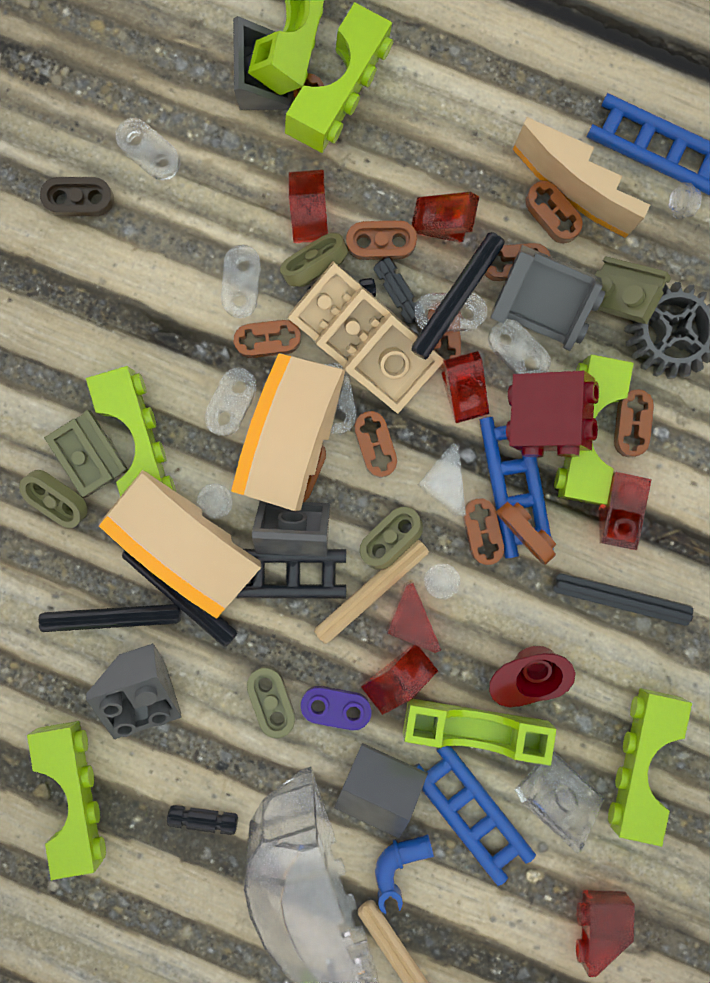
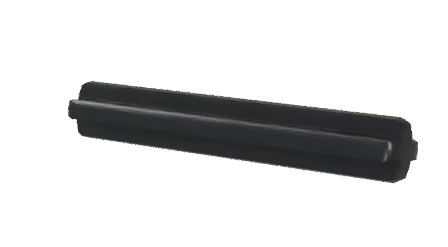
[411,232,505,360]
[122,550,237,647]
[553,572,693,626]
[38,604,181,632]

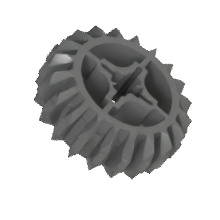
[624,282,710,379]

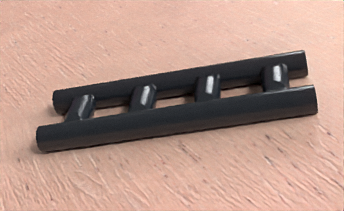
[235,549,346,599]

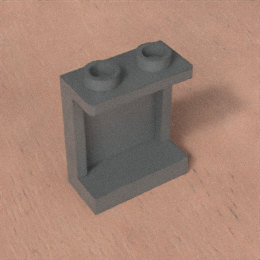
[491,245,605,351]

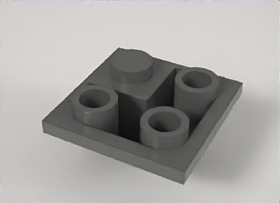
[86,643,182,739]

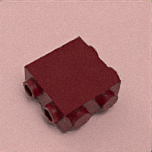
[506,370,599,457]

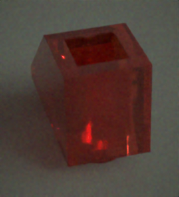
[599,472,652,551]
[576,890,635,977]

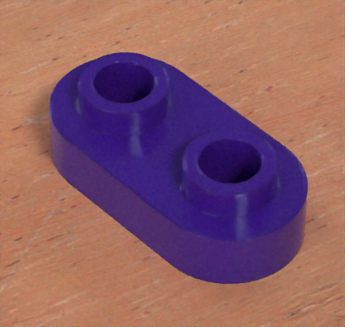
[301,686,371,730]

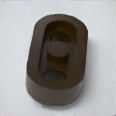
[40,177,114,216]

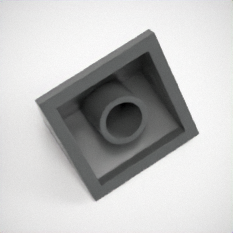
[233,16,293,110]
[252,501,330,557]
[334,743,428,838]

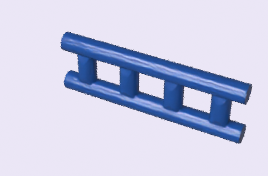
[586,93,710,196]
[479,417,554,559]
[414,746,536,886]

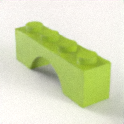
[248,0,324,95]
[285,2,393,153]
[554,354,634,505]
[86,366,176,497]
[608,688,692,847]
[403,698,557,766]
[27,721,106,880]

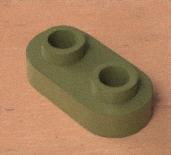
[280,233,348,287]
[19,470,88,528]
[360,507,423,570]
[247,666,296,738]

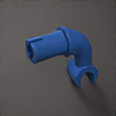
[375,834,434,914]

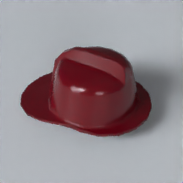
[489,645,576,708]

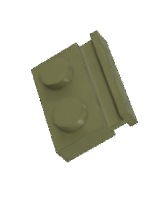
[595,256,671,324]
[44,410,128,498]

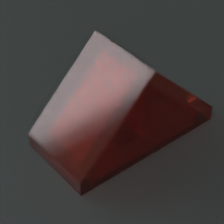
[289,170,328,243]
[386,581,441,653]
[361,643,438,715]

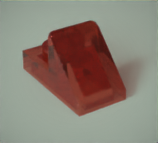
[412,191,480,242]
[441,351,490,423]

